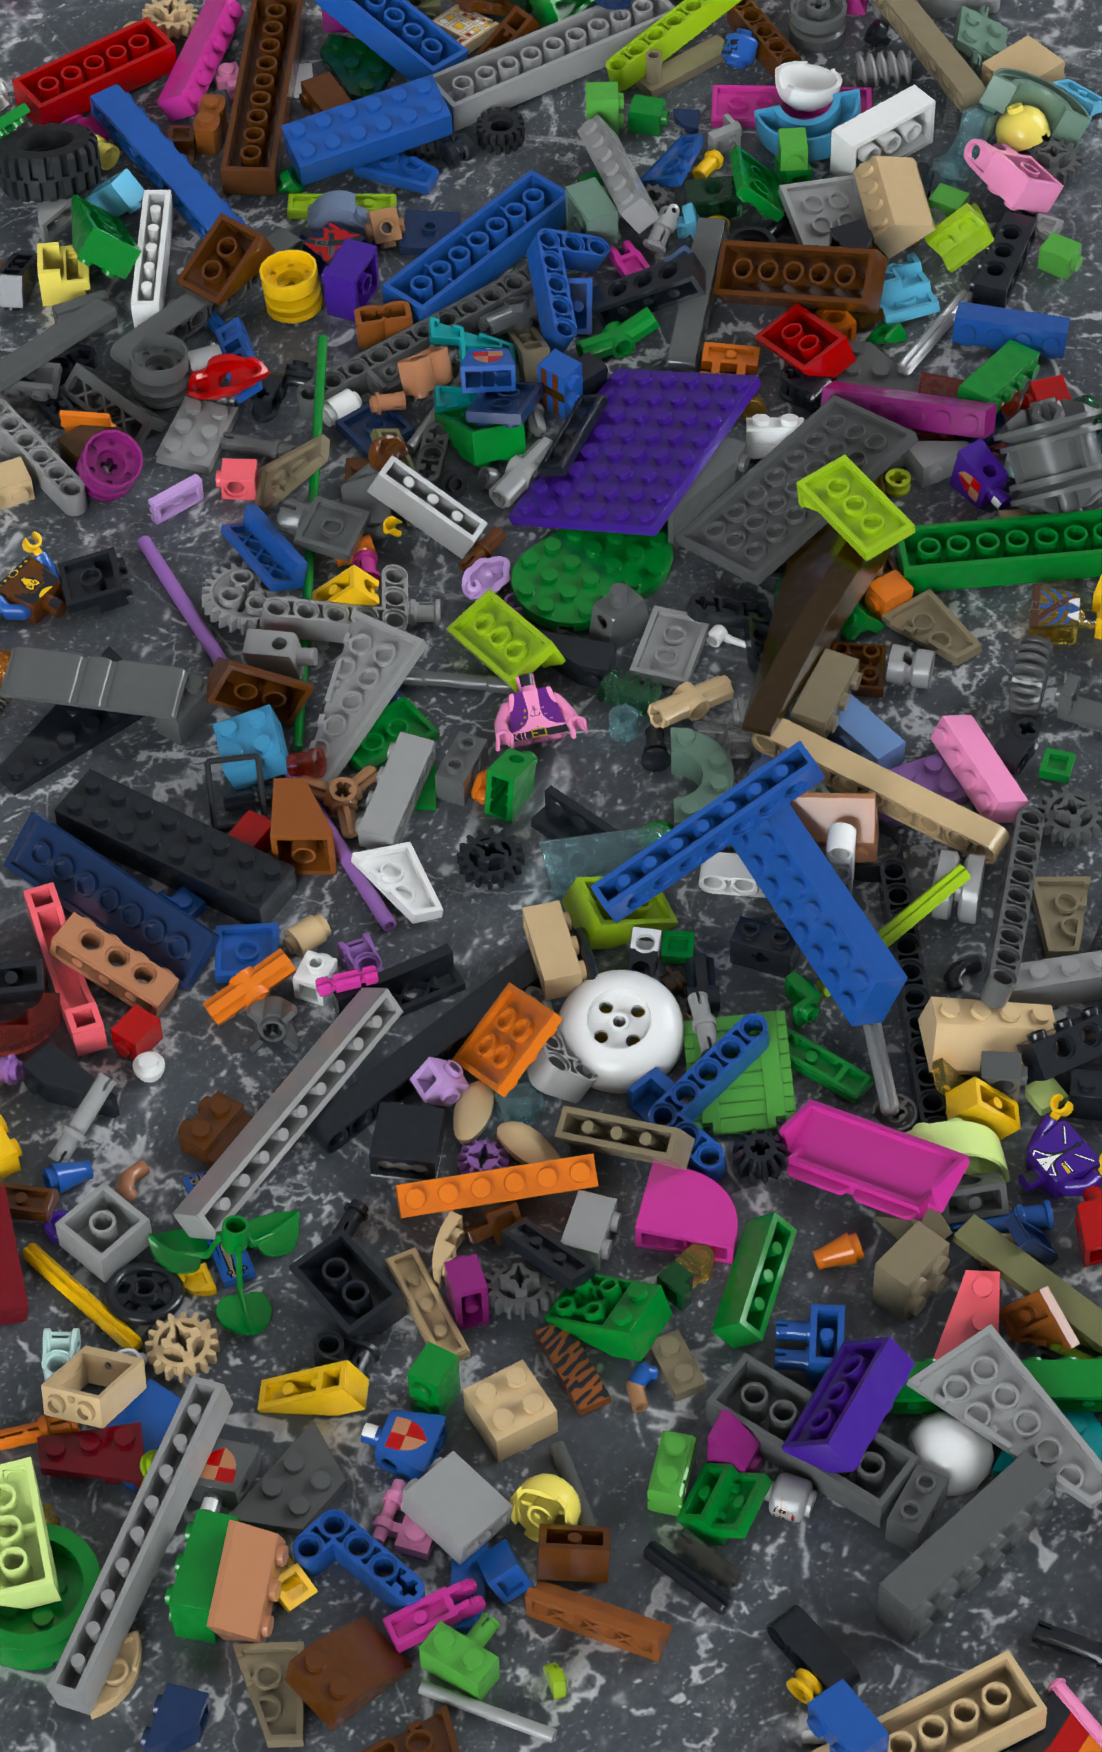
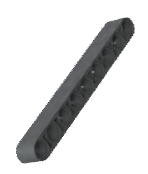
[110,228,307,371]
[980,806,1045,1009]

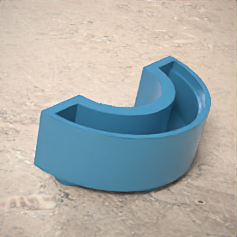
[754,88,862,162]

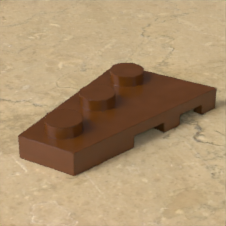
[361,1704,460,1752]

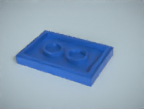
[106,1378,181,1492]

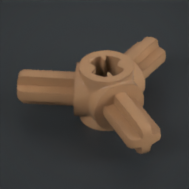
[301,765,378,839]

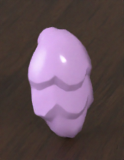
[461,556,511,601]

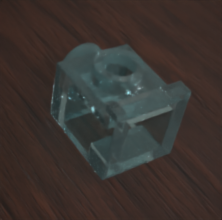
[495,1082,546,1125]

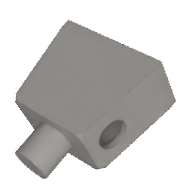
[242,629,318,680]

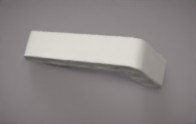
[698,823,856,898]

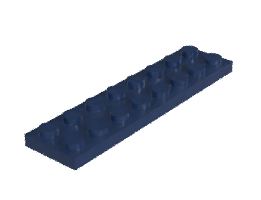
[3,811,221,991]

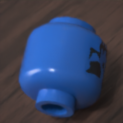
[721,28,759,70]

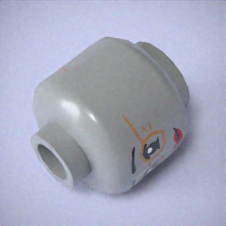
[764,1472,818,1523]

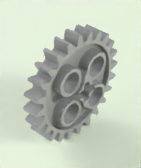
[202,561,297,635]

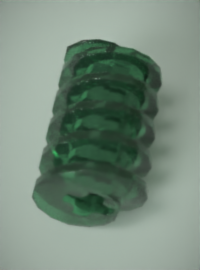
[597,667,664,717]

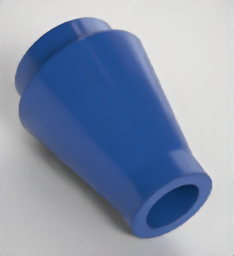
[42,1160,94,1195]

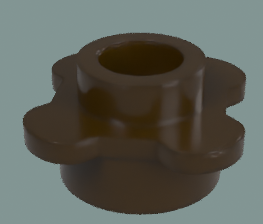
[659,965,687,999]

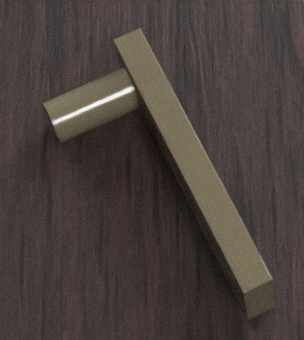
[635,34,724,97]

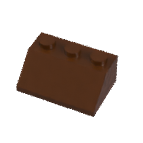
[207,657,314,726]

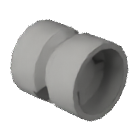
[886,644,936,689]

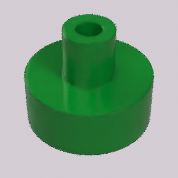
[277,167,306,195]

